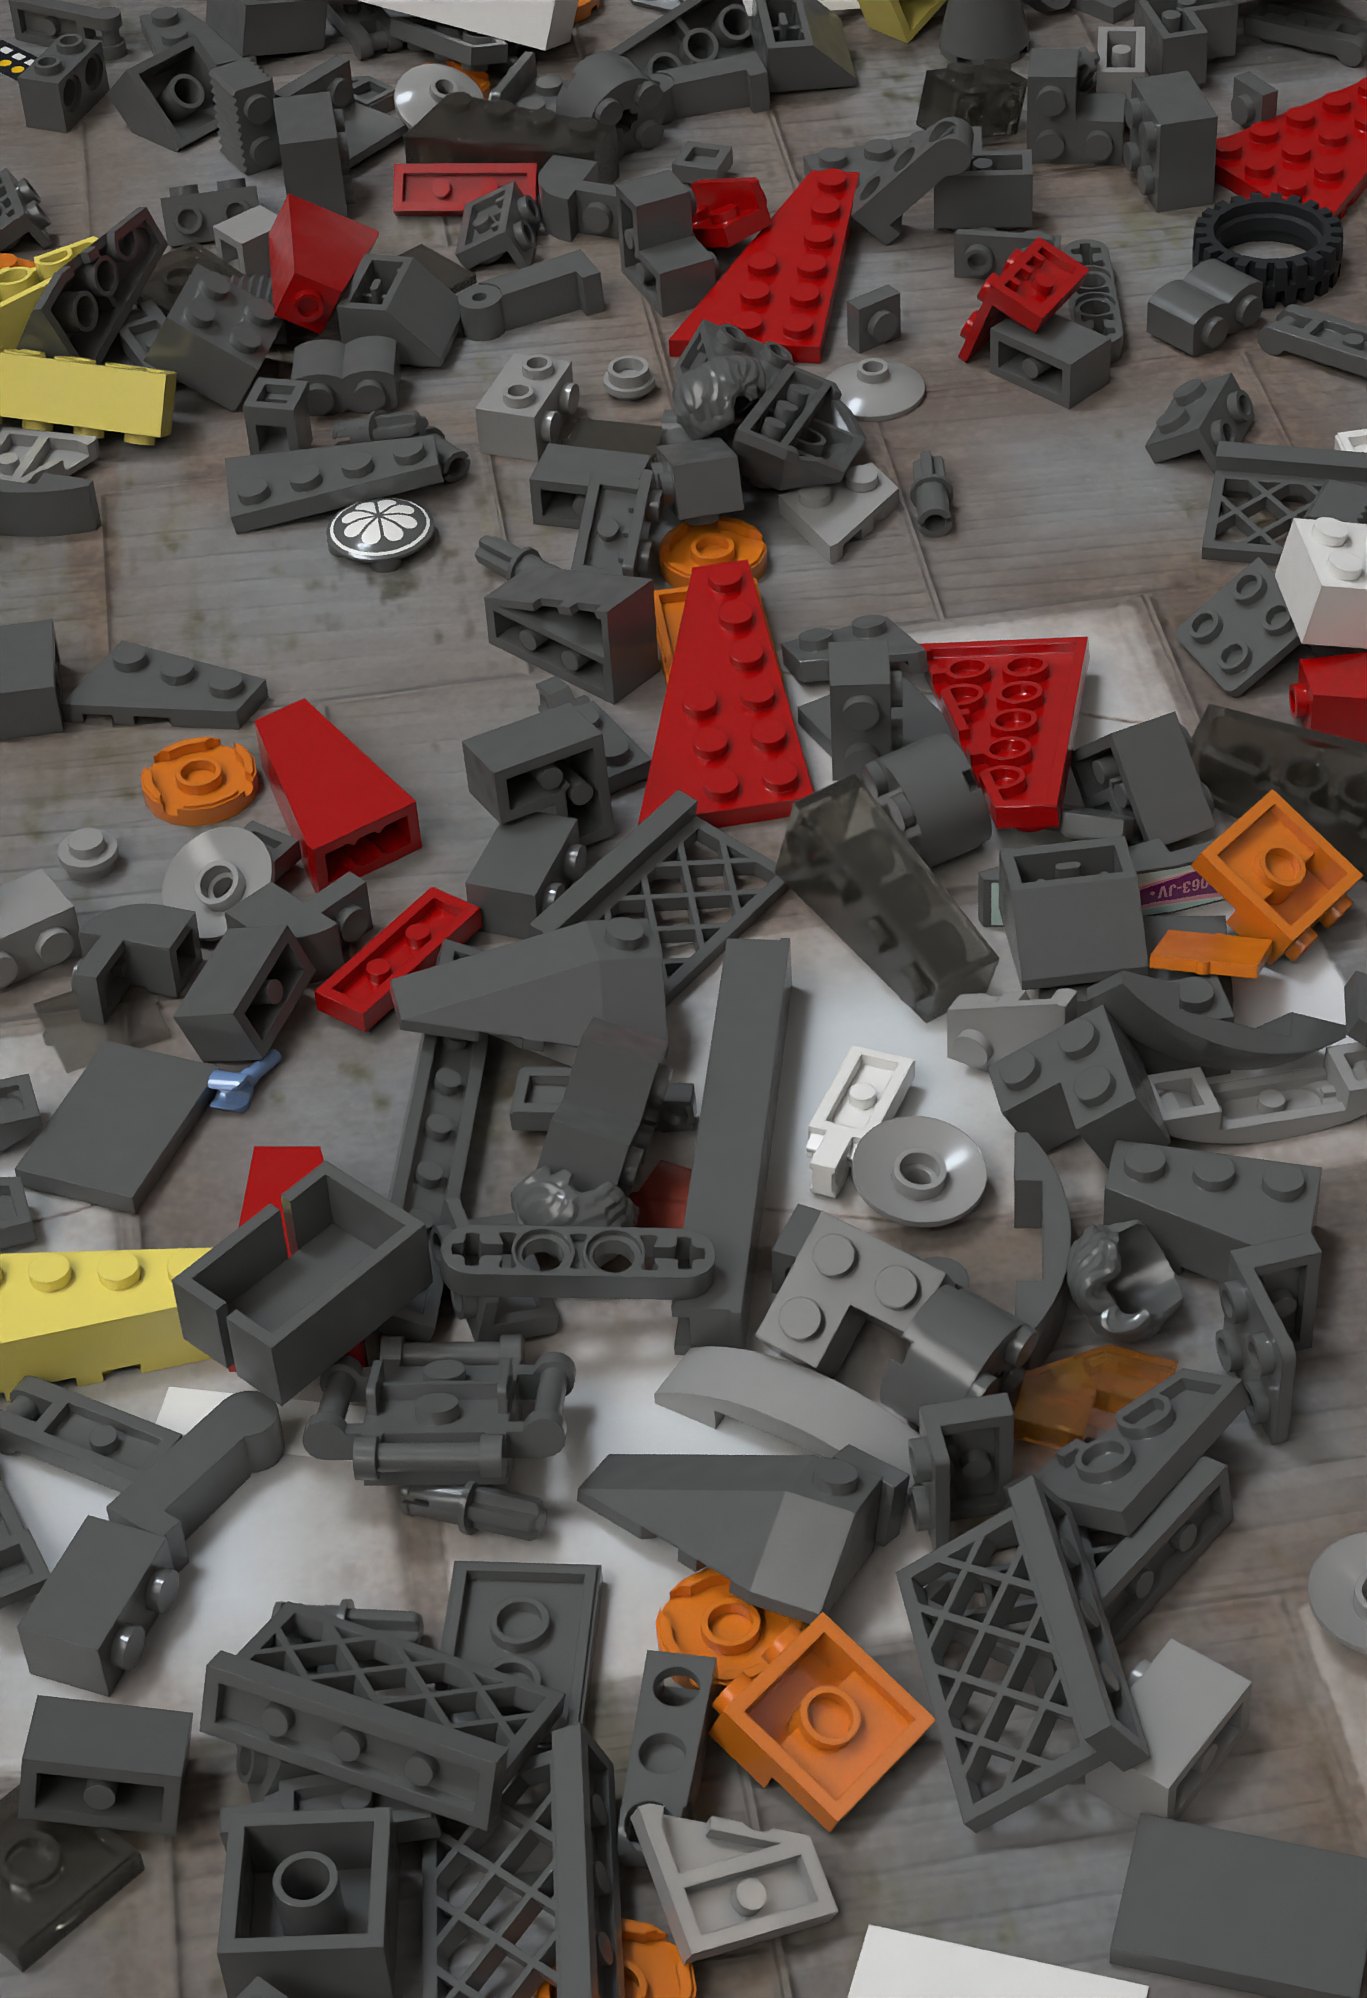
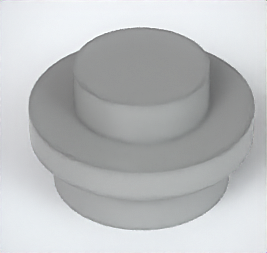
[603,355,655,401]
[57,827,119,882]

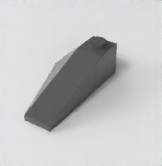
[610,0,755,75]
[16,207,168,365]

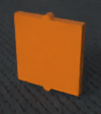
[1149,930,1273,979]

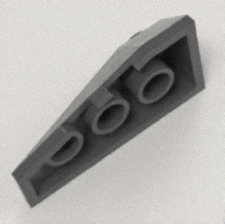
[389,917,669,1059]
[577,1454,883,1624]

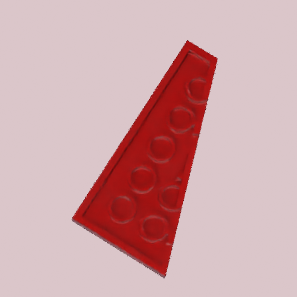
[668,168,860,364]
[638,559,815,828]
[919,636,1090,832]

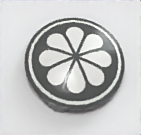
[326,497,435,573]

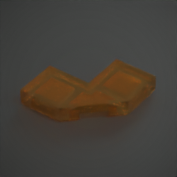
[1014,1344,1178,1449]

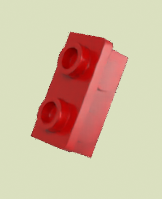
[691,177,772,247]

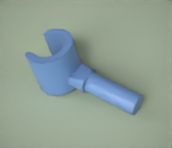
[208,1049,282,1112]

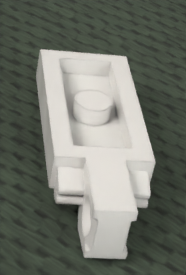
[806,1045,915,1198]

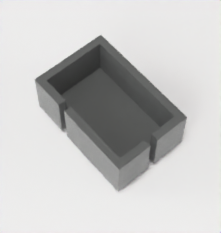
[171,1160,433,1406]

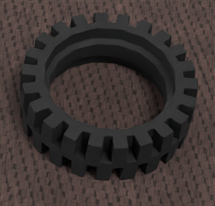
[1192,192,1343,308]

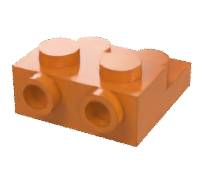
[1190,789,1364,966]
[708,1612,936,1833]

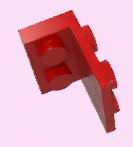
[958,237,1090,363]

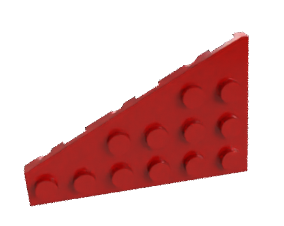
[1215,77,1367,221]

